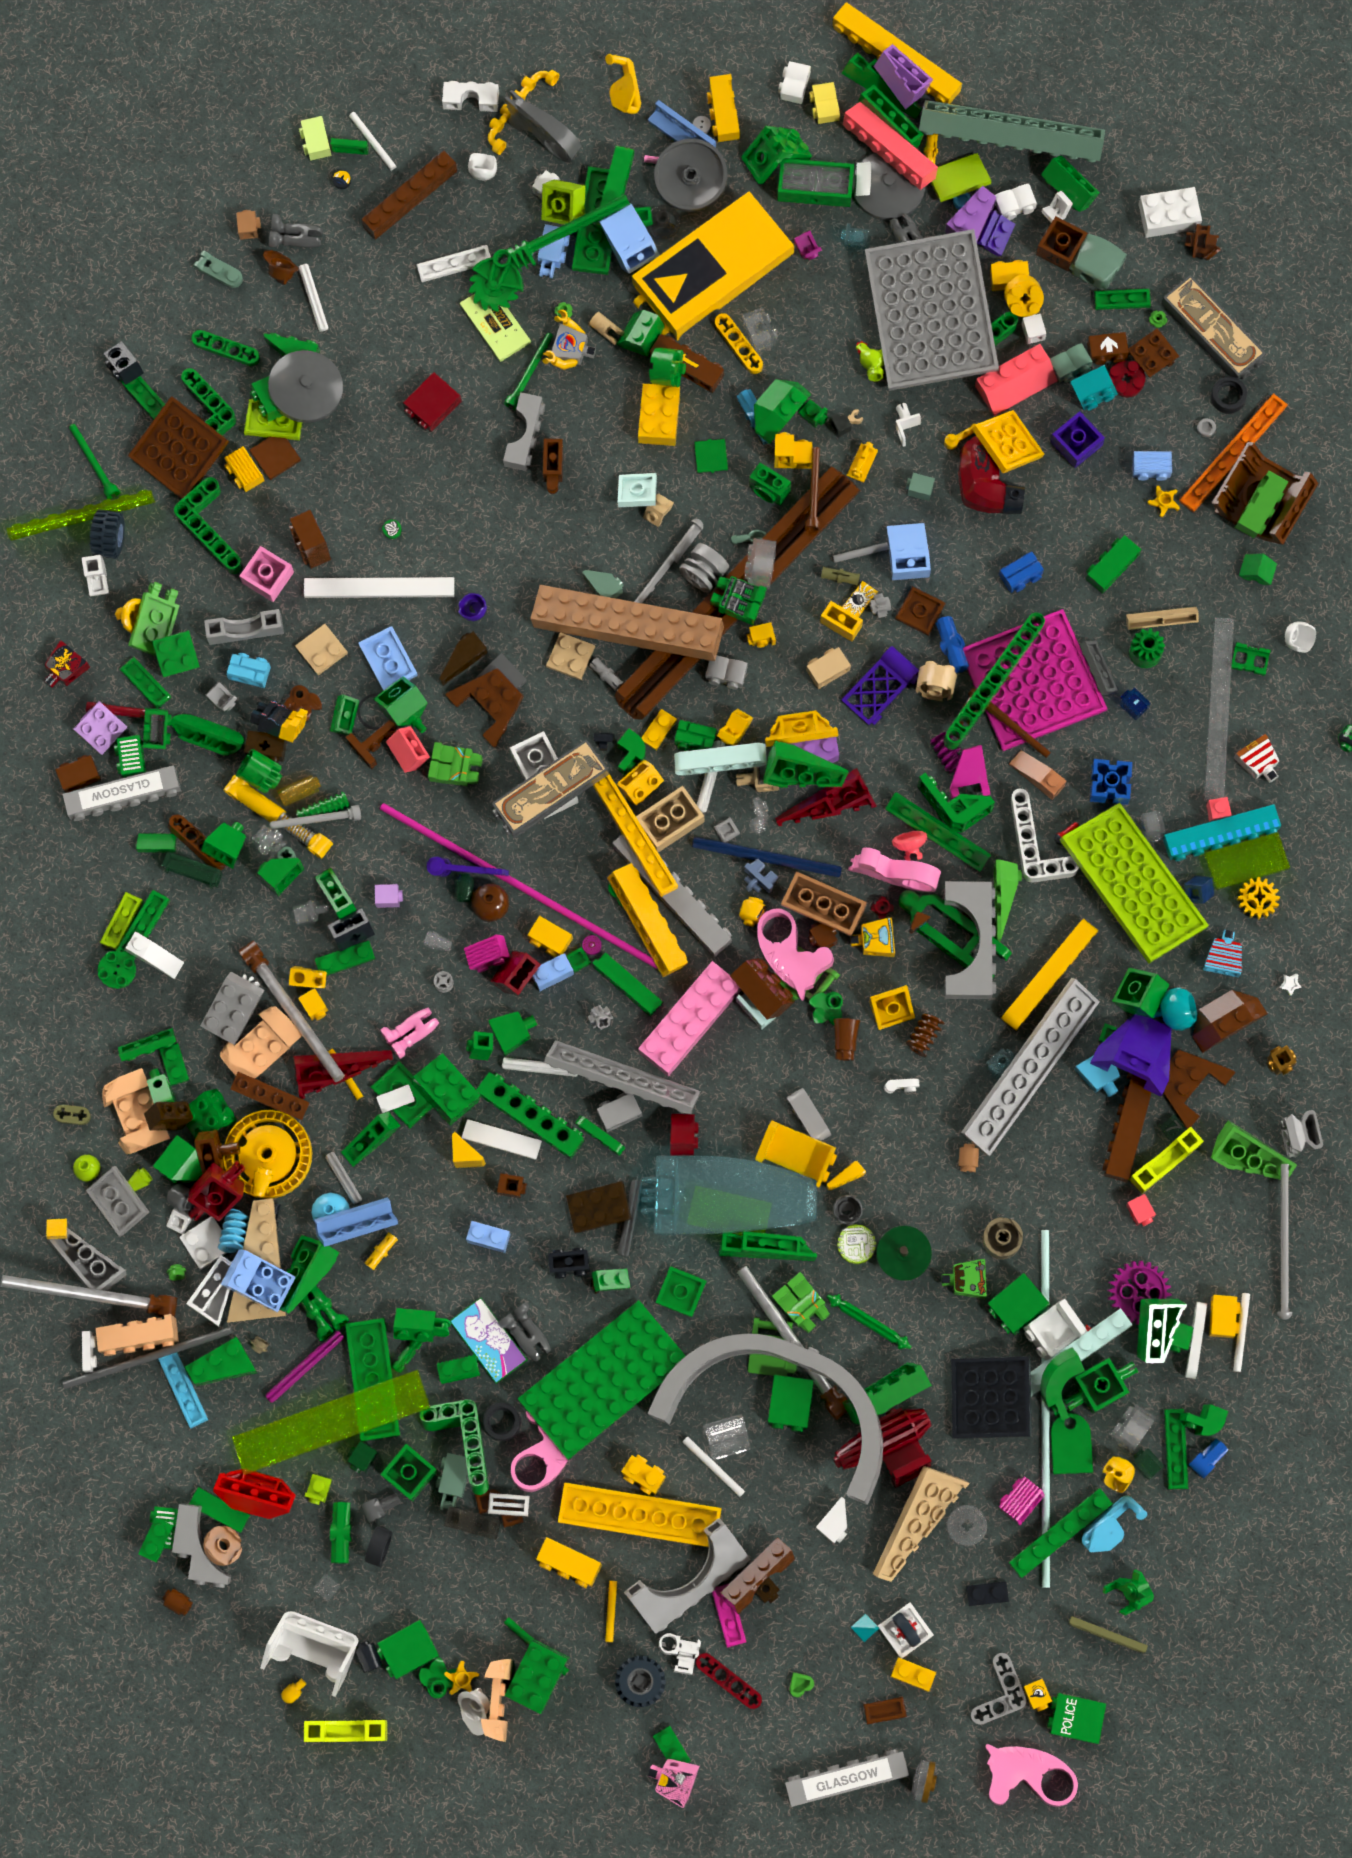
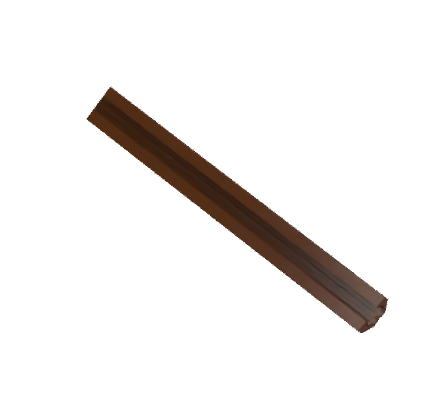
[615,466,861,720]

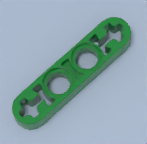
[191,330,260,366]

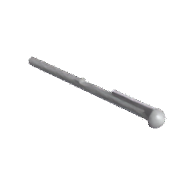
[634,519,703,603]
[1277,1164,1292,1320]

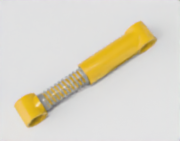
[223,775,333,859]

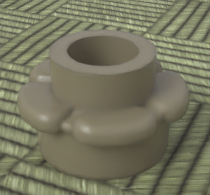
[250,1336,269,1354]

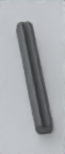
[618,1180,642,1257]

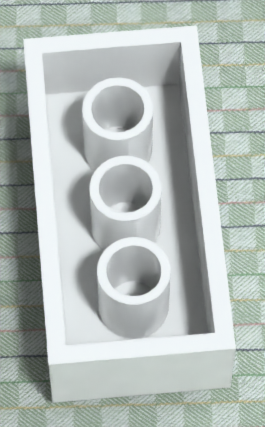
[510,731,578,819]

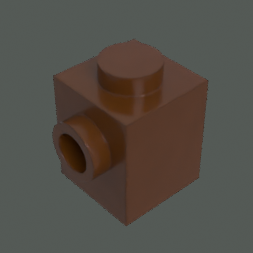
[808,922,838,949]

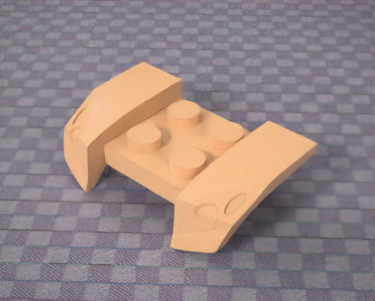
[220,1006,302,1079]
[102,1068,170,1154]
[481,1659,513,1742]

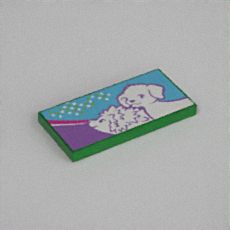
[450,1298,528,1384]

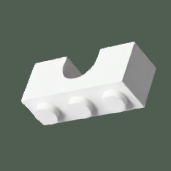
[442,81,499,112]

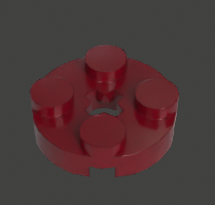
[1109,361,1146,398]

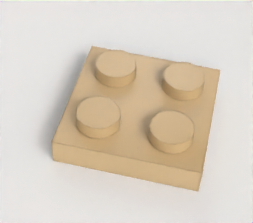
[546,632,595,680]

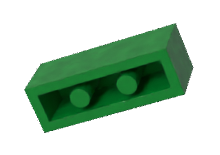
[1041,155,1100,212]
[1086,535,1142,594]

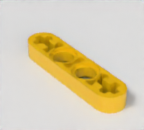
[715,313,763,374]

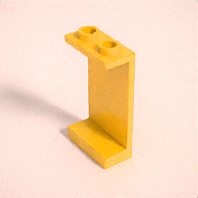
[755,1121,837,1187]

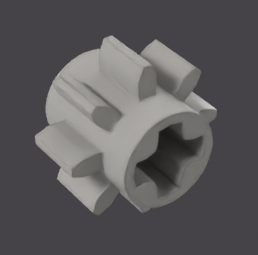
[870,593,891,618]
[588,1005,613,1030]

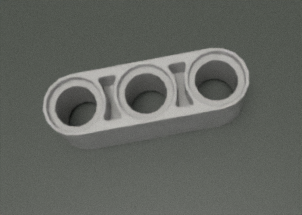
[786,1088,831,1141]

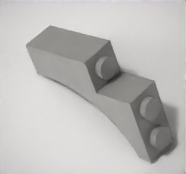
[172,1504,231,1588]

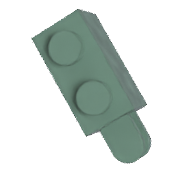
[436,1453,468,1512]

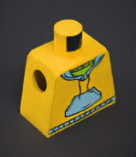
[850,917,895,957]

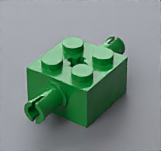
[1063,1358,1138,1414]

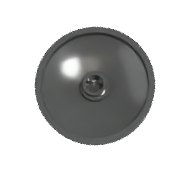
[654,139,728,212]
[852,153,925,220]
[268,350,343,423]

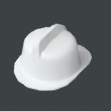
[458,1688,490,1735]

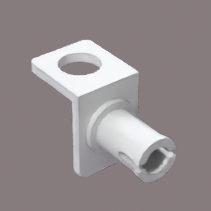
[896,403,921,447]

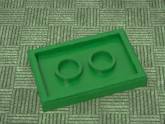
[371,1061,433,1129]

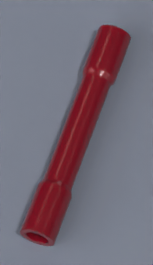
[86,702,162,721]

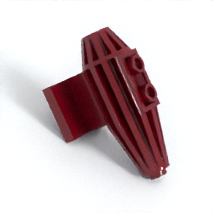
[833,1408,932,1488]

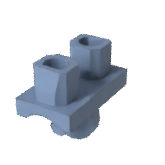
[744,859,778,893]

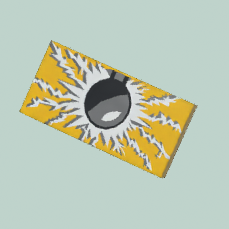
[842,581,878,617]

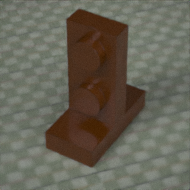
[346,720,396,769]

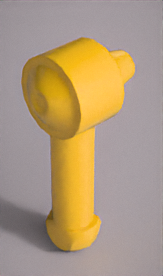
[944,424,976,450]

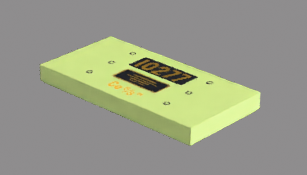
[460,294,531,362]

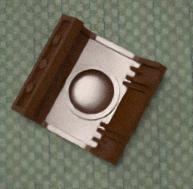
[1212,442,1319,545]

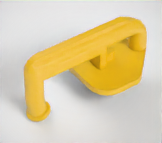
[605,54,641,114]

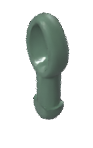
[730,530,766,544]

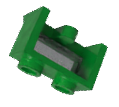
[143,708,172,749]

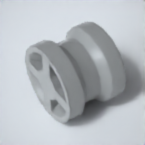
[434,971,454,993]

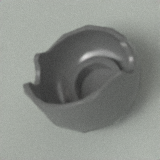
[833,1195,863,1225]

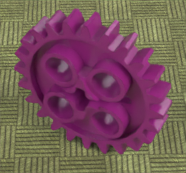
[1107,1261,1172,1325]

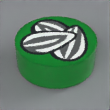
[383,520,402,539]

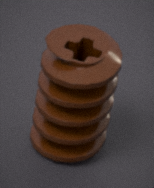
[906,1014,945,1057]

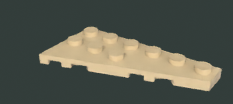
[873,1466,970,1582]

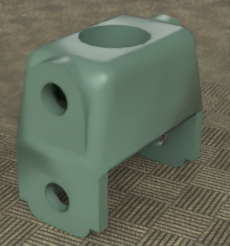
[1069,233,1127,290]

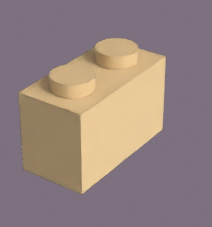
[806,647,851,689]

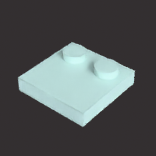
[618,473,657,507]

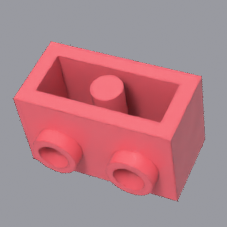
[386,726,430,773]

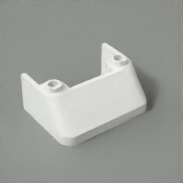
[260,1611,358,1697]

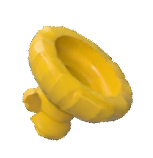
[115,598,141,634]

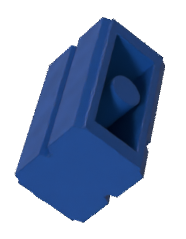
[999,551,1044,593]

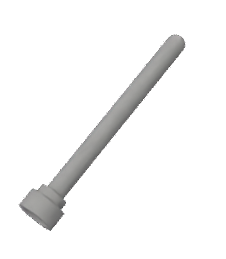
[269,805,361,829]

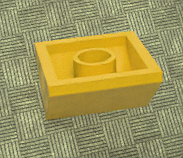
[869,985,915,1030]
[452,1132,486,1168]

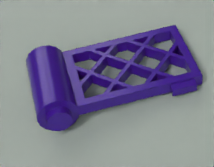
[841,646,919,725]
[427,857,509,877]

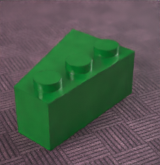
[1137,1299,1187,1363]

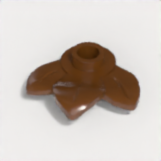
[284,685,322,722]

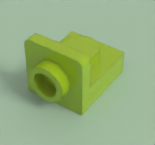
[305,1474,332,1505]

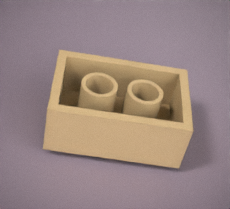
[636,786,704,852]

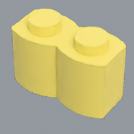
[809,82,840,124]

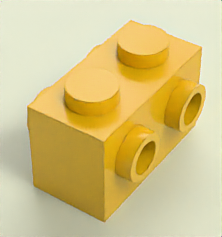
[616,760,664,806]
[621,1455,666,1495]

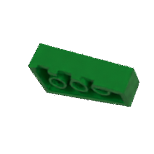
[842,1362,932,1425]

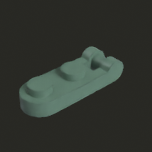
[193,251,243,288]

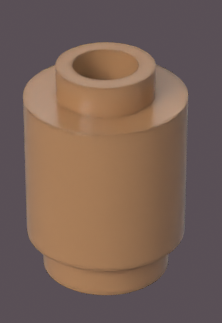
[958,1144,979,1172]

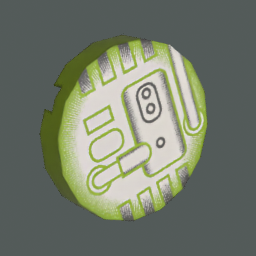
[837,1225,876,1264]

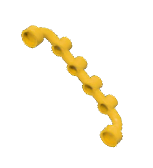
[488,70,560,155]

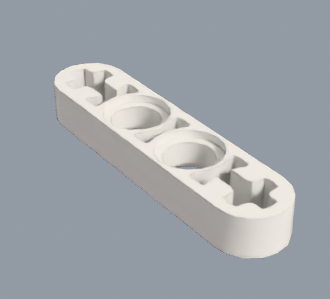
[1185,1302,1207,1379]

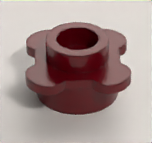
[871,897,894,919]

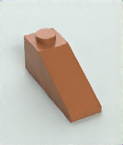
[1009,750,1066,800]

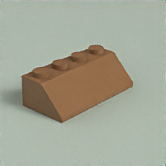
[781,871,867,936]

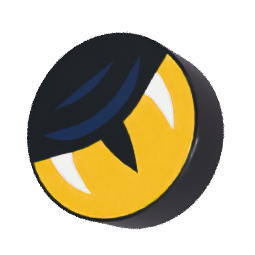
[333,170,351,189]

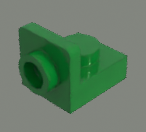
[798,399,828,428]

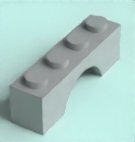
[503,392,545,471]
[204,609,284,645]

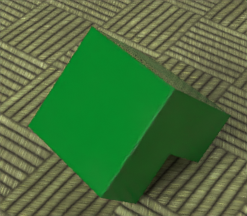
[1239,553,1277,585]

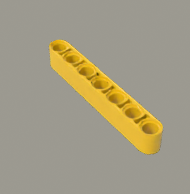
[1001,918,1099,1031]

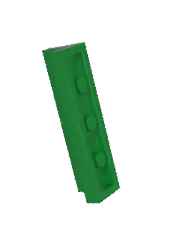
[592,952,663,1017]

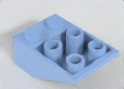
[599,203,660,274]
[887,523,931,580]
[221,1249,295,1312]

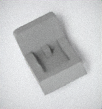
[205,682,237,712]

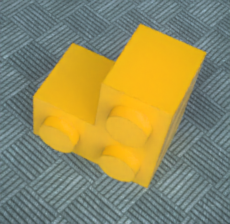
[774,432,812,469]

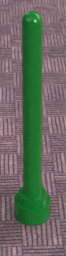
[504,333,553,411]
[69,424,120,500]

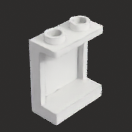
[1023,1299,1087,1360]

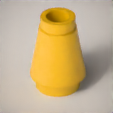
[253,1167,273,1197]

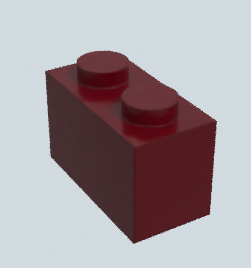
[670,1114,699,1157]

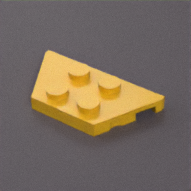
[765,710,838,747]

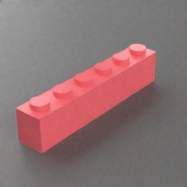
[843,102,938,190]

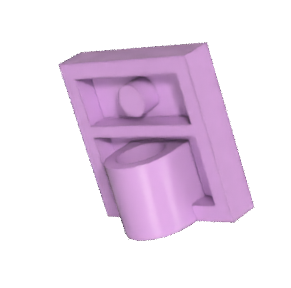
[73,701,127,755]

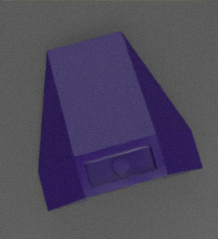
[1090,1014,1172,1097]

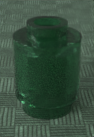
[455,873,474,902]

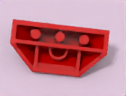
[213,1469,296,1519]

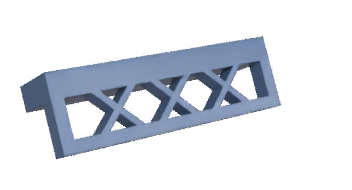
[648,100,716,148]
[314,1197,398,1247]

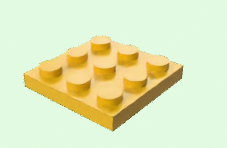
[972,410,1044,473]

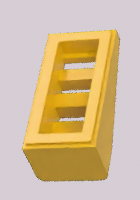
[826,1161,866,1191]

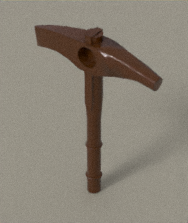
[959,677,1051,758]

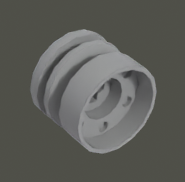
[679,543,729,593]

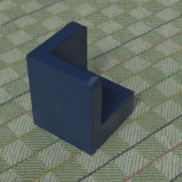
[1184,876,1214,904]

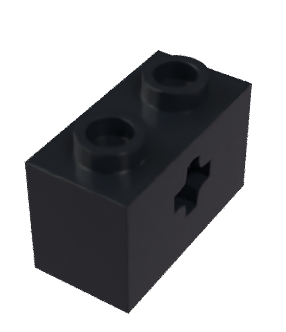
[328,909,375,951]

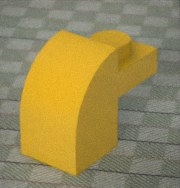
[717,708,753,746]

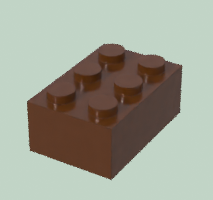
[289,510,331,569]
[730,958,795,1020]

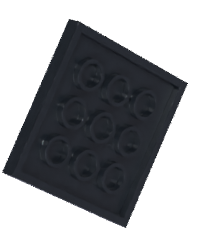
[951,1356,1032,1439]

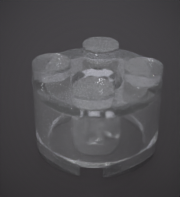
[946,1505,987,1547]

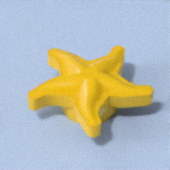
[1147,486,1180,517]
[444,1661,479,1695]

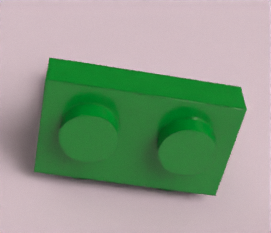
[187,1089,237,1139]

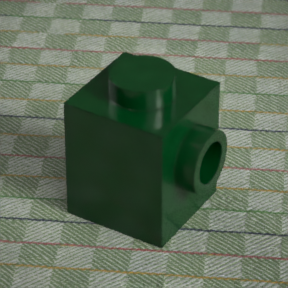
[347,1441,378,1474]

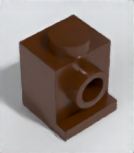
[497,1173,527,1199]

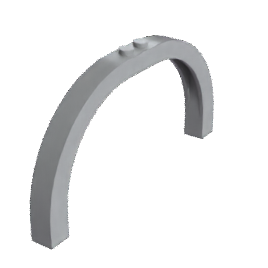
[648,1334,883,1505]

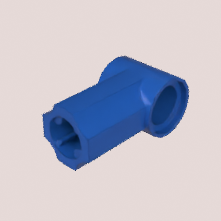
[1189,1438,1228,1479]

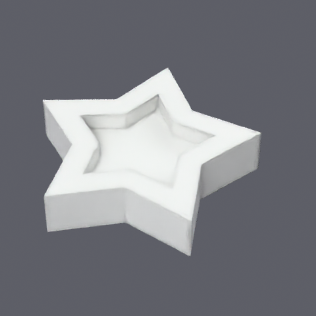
[1279,974,1301,996]

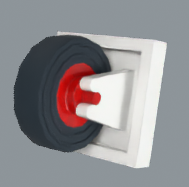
[878,1603,934,1659]

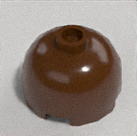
[471,883,509,922]

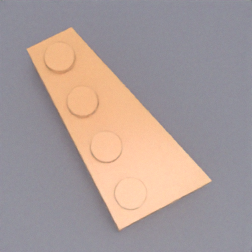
[96,1314,179,1356]

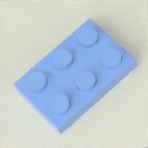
[358,626,418,691]

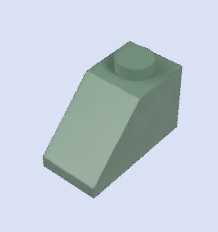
[582,570,623,599]

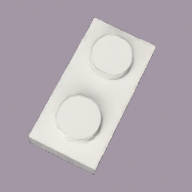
[82,1331,97,1373]

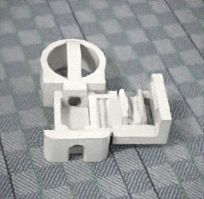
[658,1633,701,1675]

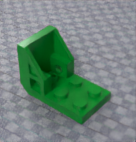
[917,773,995,833]

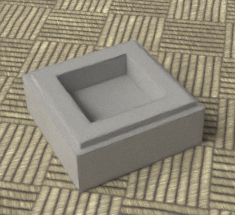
[714,817,740,843]

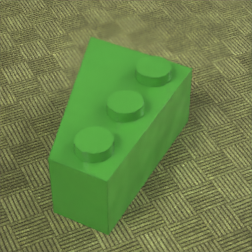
[1234,471,1289,538]

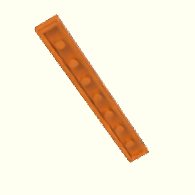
[1179,393,1288,513]

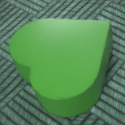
[790,1672,814,1697]

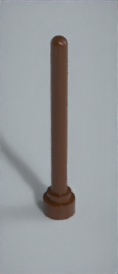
[805,446,820,532]

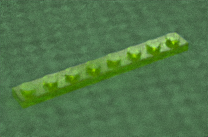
[6,490,155,541]

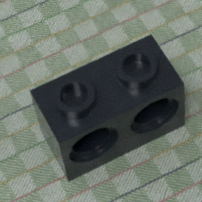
[103,341,144,385]

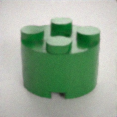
[649,348,686,388]

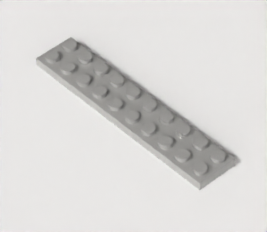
[961,978,1100,1156]

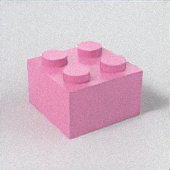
[240,546,294,602]

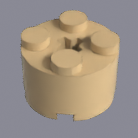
[916,661,957,701]

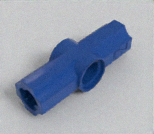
[936,616,969,673]

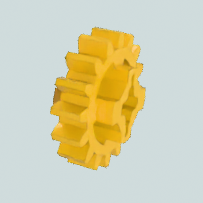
[1237,877,1280,920]

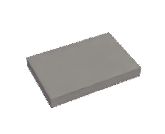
[86,1166,149,1237]

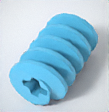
[218,1209,249,1253]

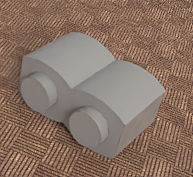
[705,655,748,690]

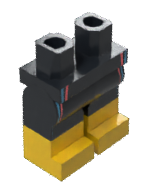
[250,700,308,743]

